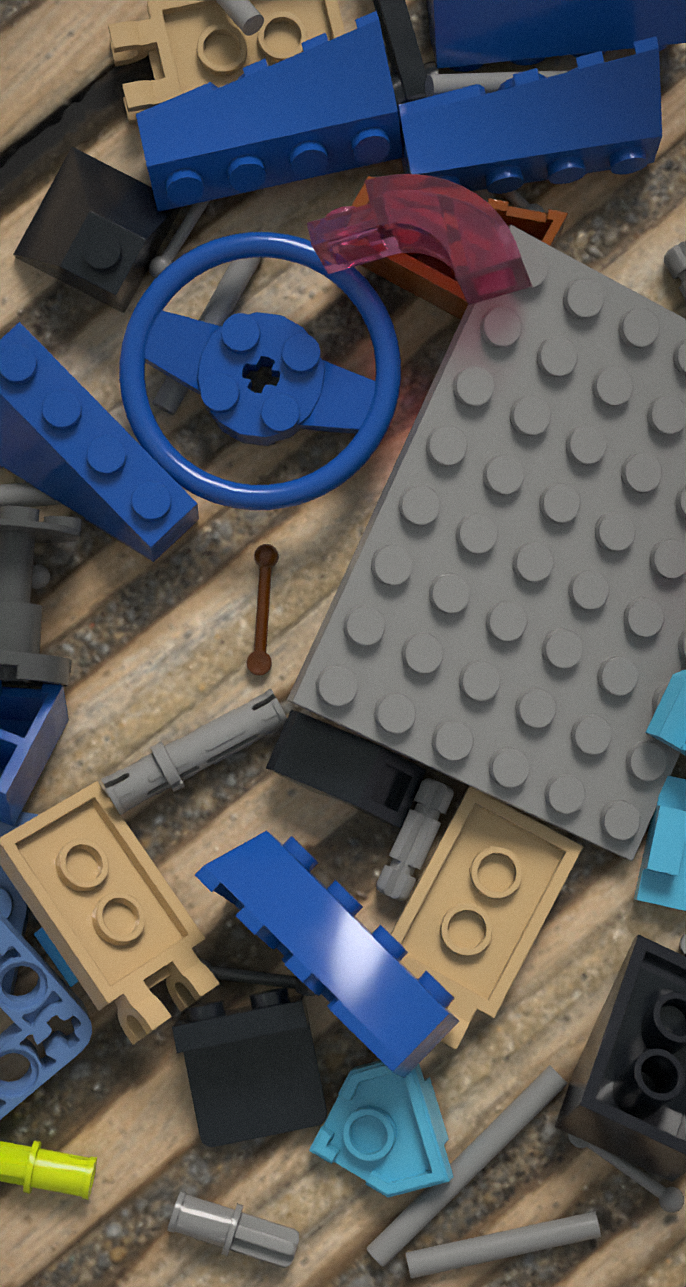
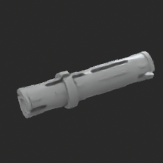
[101,689,287,815]

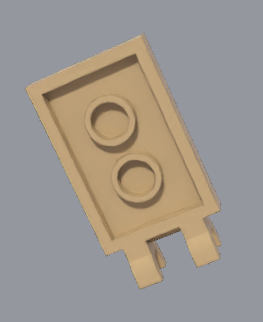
[108,0,346,125]
[0,781,220,1045]
[390,786,583,1050]

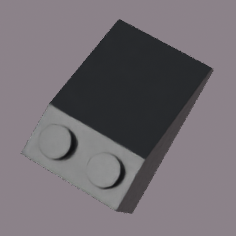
[555,934,686,1182]

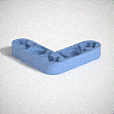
[0,912,92,1120]

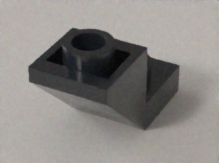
[266,710,426,828]

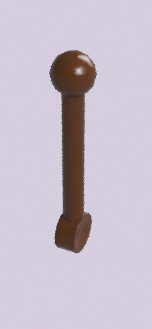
[246,544,279,676]

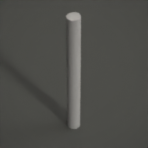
[366,1065,568,1267]

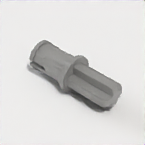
[167,1191,299,1268]

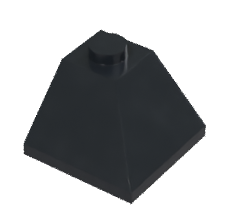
[13,147,181,313]

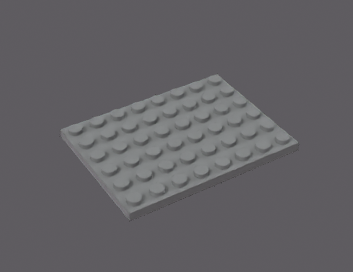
[287,225,686,861]

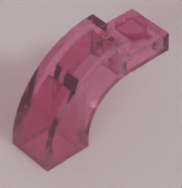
[307,174,532,305]

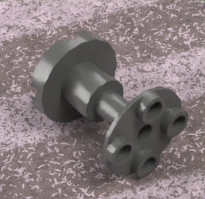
[0,506,82,687]

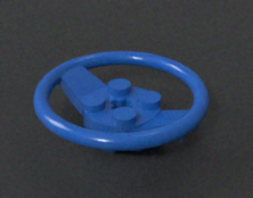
[119,232,401,510]

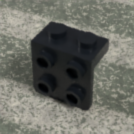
[172,987,327,1147]

